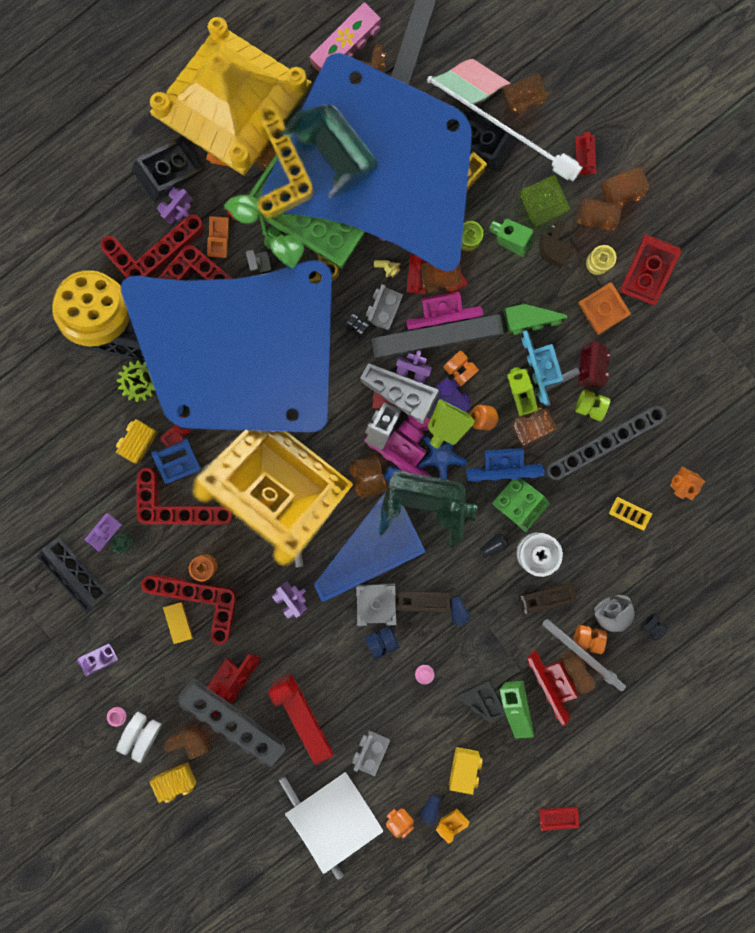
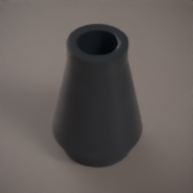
[480,533,509,558]

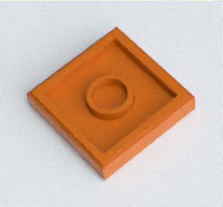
[578,282,631,335]

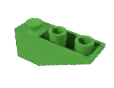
[503,304,567,335]
[500,681,534,739]

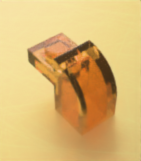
[163,725,211,760]

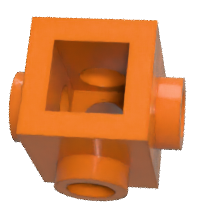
[670,466,705,500]

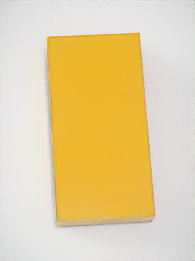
[163,601,193,644]

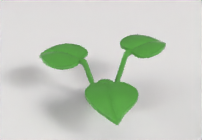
[224,195,304,269]

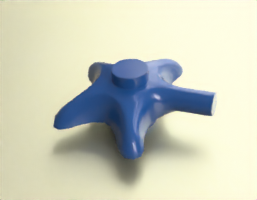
[417,437,467,484]

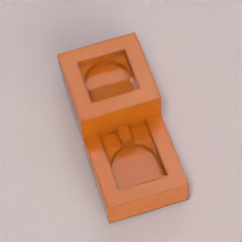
[207,216,230,258]

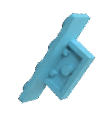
[522,330,564,406]

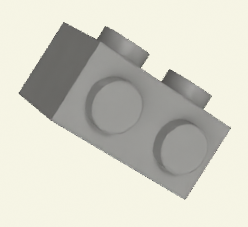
[365,402,402,450]

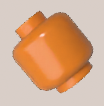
[470,405,499,430]
[386,808,414,838]

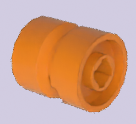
[443,350,479,387]
[189,554,218,581]
[574,625,607,654]

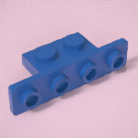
[466,448,545,482]

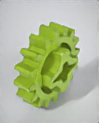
[117,360,156,402]

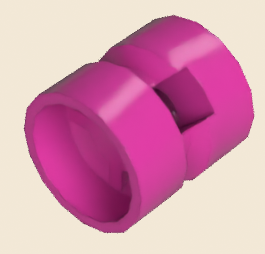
[398,415,430,444]

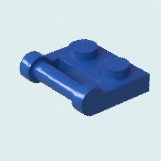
[152,437,201,484]

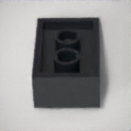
[453,111,519,172]
[132,137,205,202]

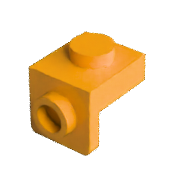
[436,808,470,844]

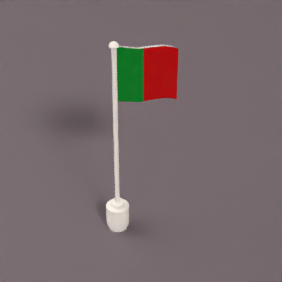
[427,59,582,181]

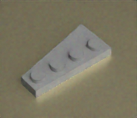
[360,363,439,424]

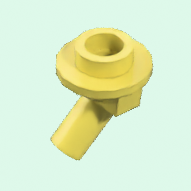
[374,260,401,278]

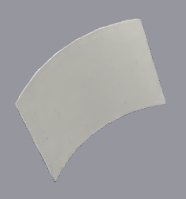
[285,772,383,874]

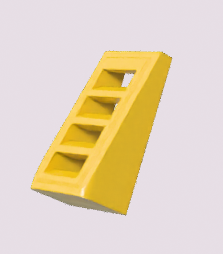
[609,497,652,531]

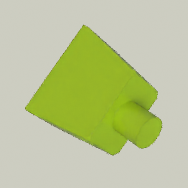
[507,367,538,416]
[428,399,475,449]

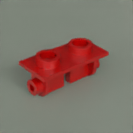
[575,132,597,175]
[407,254,429,294]

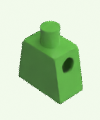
[489,219,534,258]

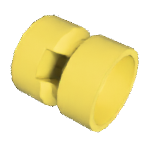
[586,245,617,275]

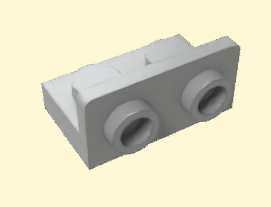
[366,284,403,331]
[352,730,390,776]

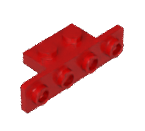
[527,650,579,726]
[207,654,261,716]

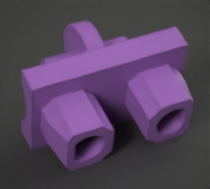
[157,187,193,226]
[396,350,432,384]
[84,513,122,552]
[272,581,307,619]
[77,644,118,677]

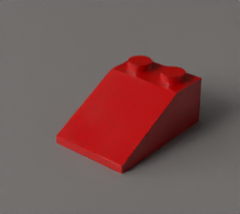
[620,234,681,306]

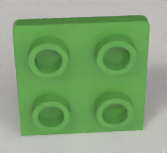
[493,478,550,532]

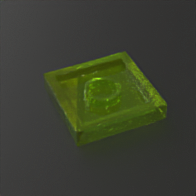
[519,175,571,227]

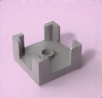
[356,584,396,626]

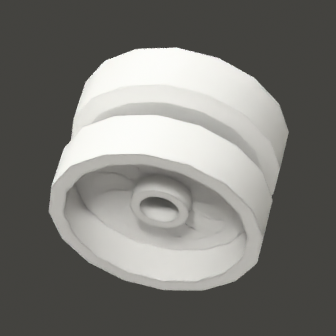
[516,532,563,577]
[116,712,162,763]

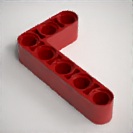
[101,215,205,278]
[158,245,232,281]
[137,468,234,524]
[141,574,237,645]
[269,673,334,765]

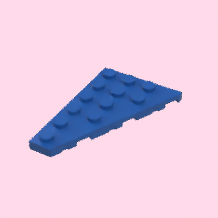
[314,485,425,602]

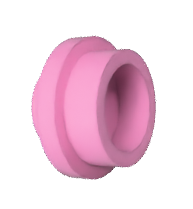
[415,665,434,684]
[107,707,127,727]

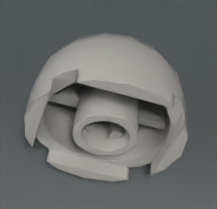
[594,595,635,632]

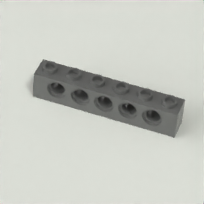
[178,678,286,767]

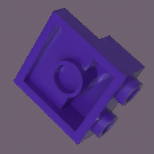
[428,377,472,419]

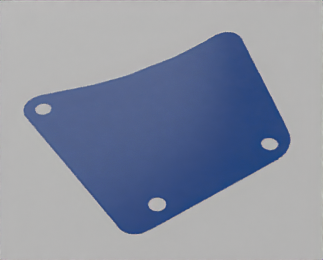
[262,53,471,271]
[121,261,332,432]

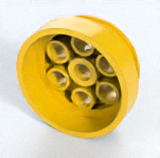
[52,271,130,346]

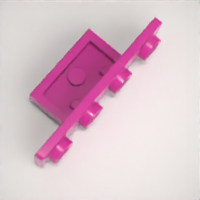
[406,291,484,330]
[364,429,432,486]

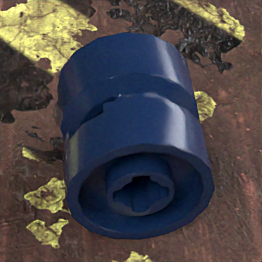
[365,626,400,660]

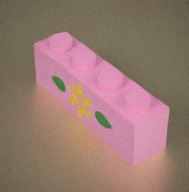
[310,2,381,73]

